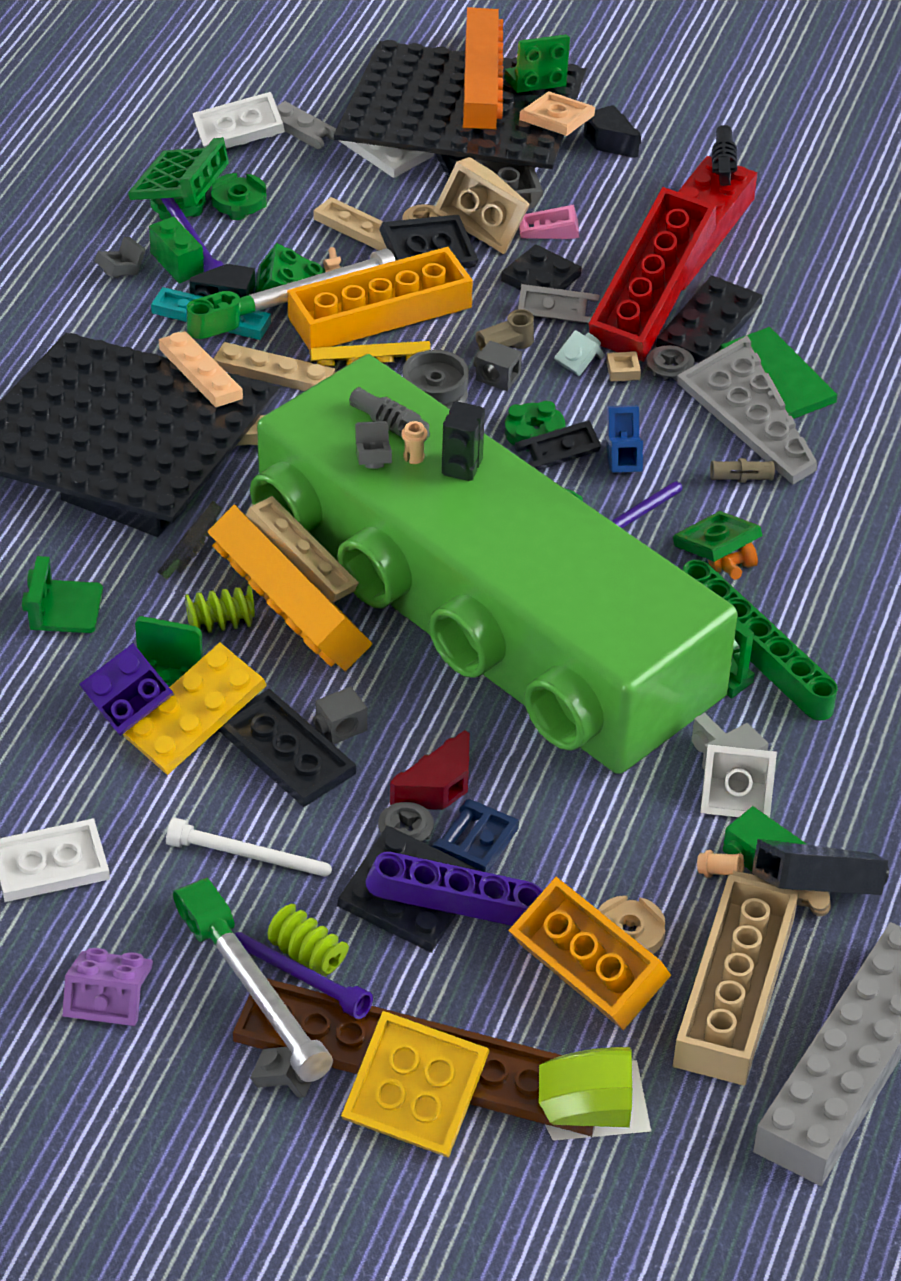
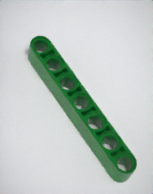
[683,560,838,720]

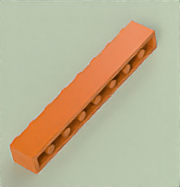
[463,7,503,129]

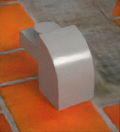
[692,713,769,769]

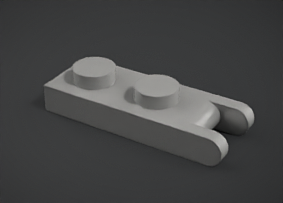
[277,101,336,149]
[518,284,600,324]

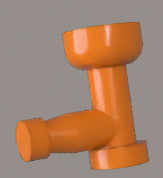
[708,542,758,580]

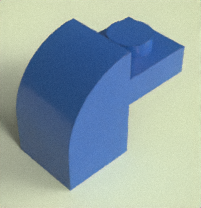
[606,405,643,472]

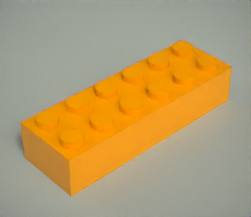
[287,247,473,350]
[207,504,373,672]

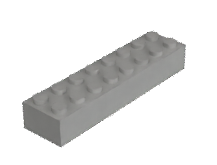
[753,922,901,1186]

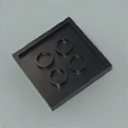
[337,825,481,953]

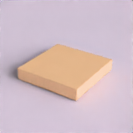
[519,91,595,136]

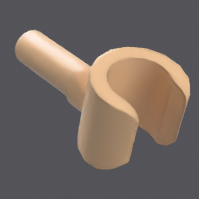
[323,247,341,272]

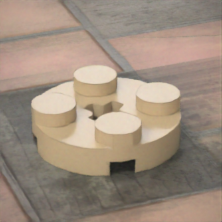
[598,896,665,954]

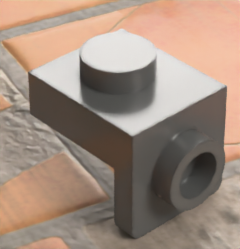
[94,237,145,278]
[355,421,392,468]
[250,1047,312,1098]

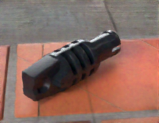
[712,125,737,186]

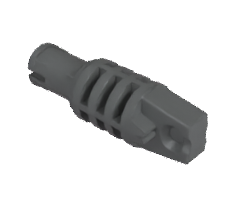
[349,387,430,442]

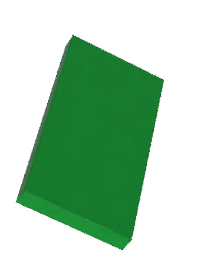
[720,327,838,419]

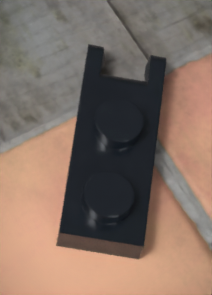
[514,420,602,470]

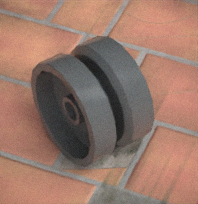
[403,350,469,409]

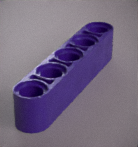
[366,852,543,926]

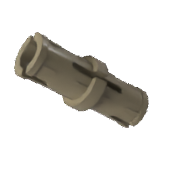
[710,458,775,483]

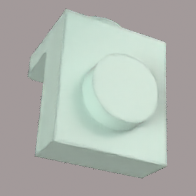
[554,330,605,376]

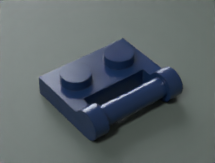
[432,799,519,873]

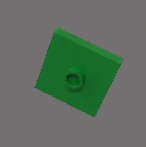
[672,511,763,562]

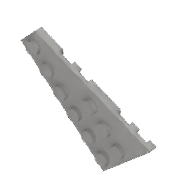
[677,336,817,485]

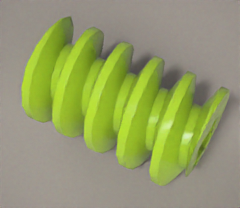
[185,585,255,633]
[267,903,349,977]

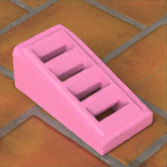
[519,205,579,239]

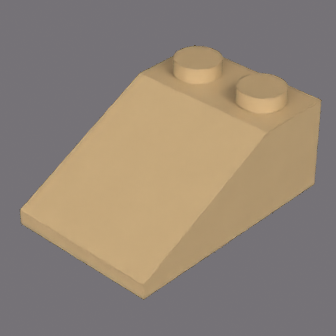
[433,157,530,254]

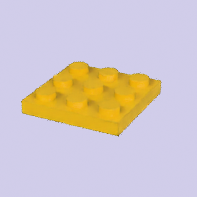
[341,1011,489,1158]

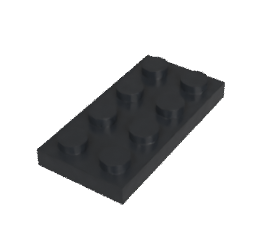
[656,275,763,363]
[218,689,356,807]

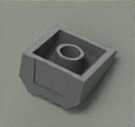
[475,159,543,209]

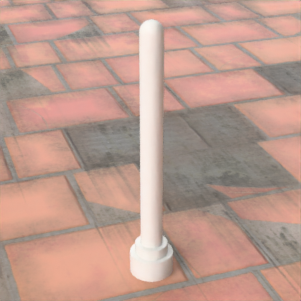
[166,817,332,877]

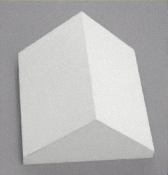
[700,744,777,817]

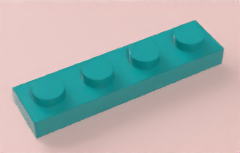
[151,287,271,340]

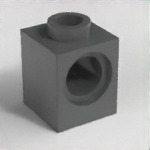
[473,341,522,392]
[313,686,368,745]

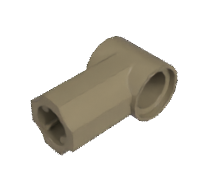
[476,309,534,350]

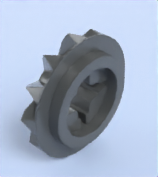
[647,345,694,381]
[378,802,434,842]

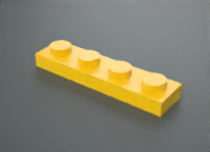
[309,341,431,367]

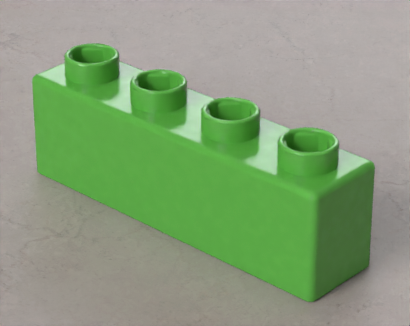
[250,354,737,774]

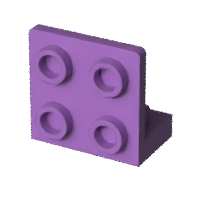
[62,948,153,1026]

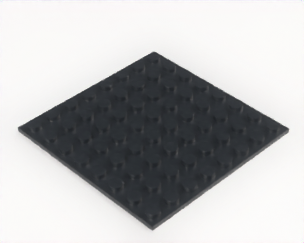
[334,40,587,170]
[0,333,281,522]

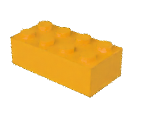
[508,876,671,1031]

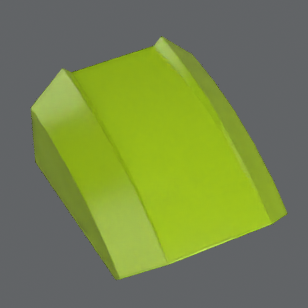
[539,1047,633,1128]

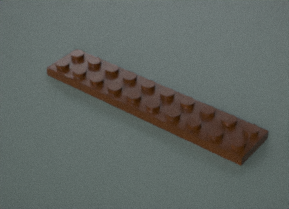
[233,978,595,1137]

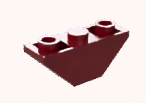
[390,730,470,810]

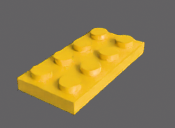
[123,642,267,775]

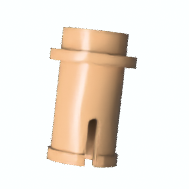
[401,421,428,464]
[697,850,744,878]

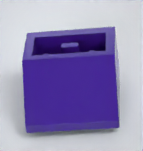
[79,643,174,736]

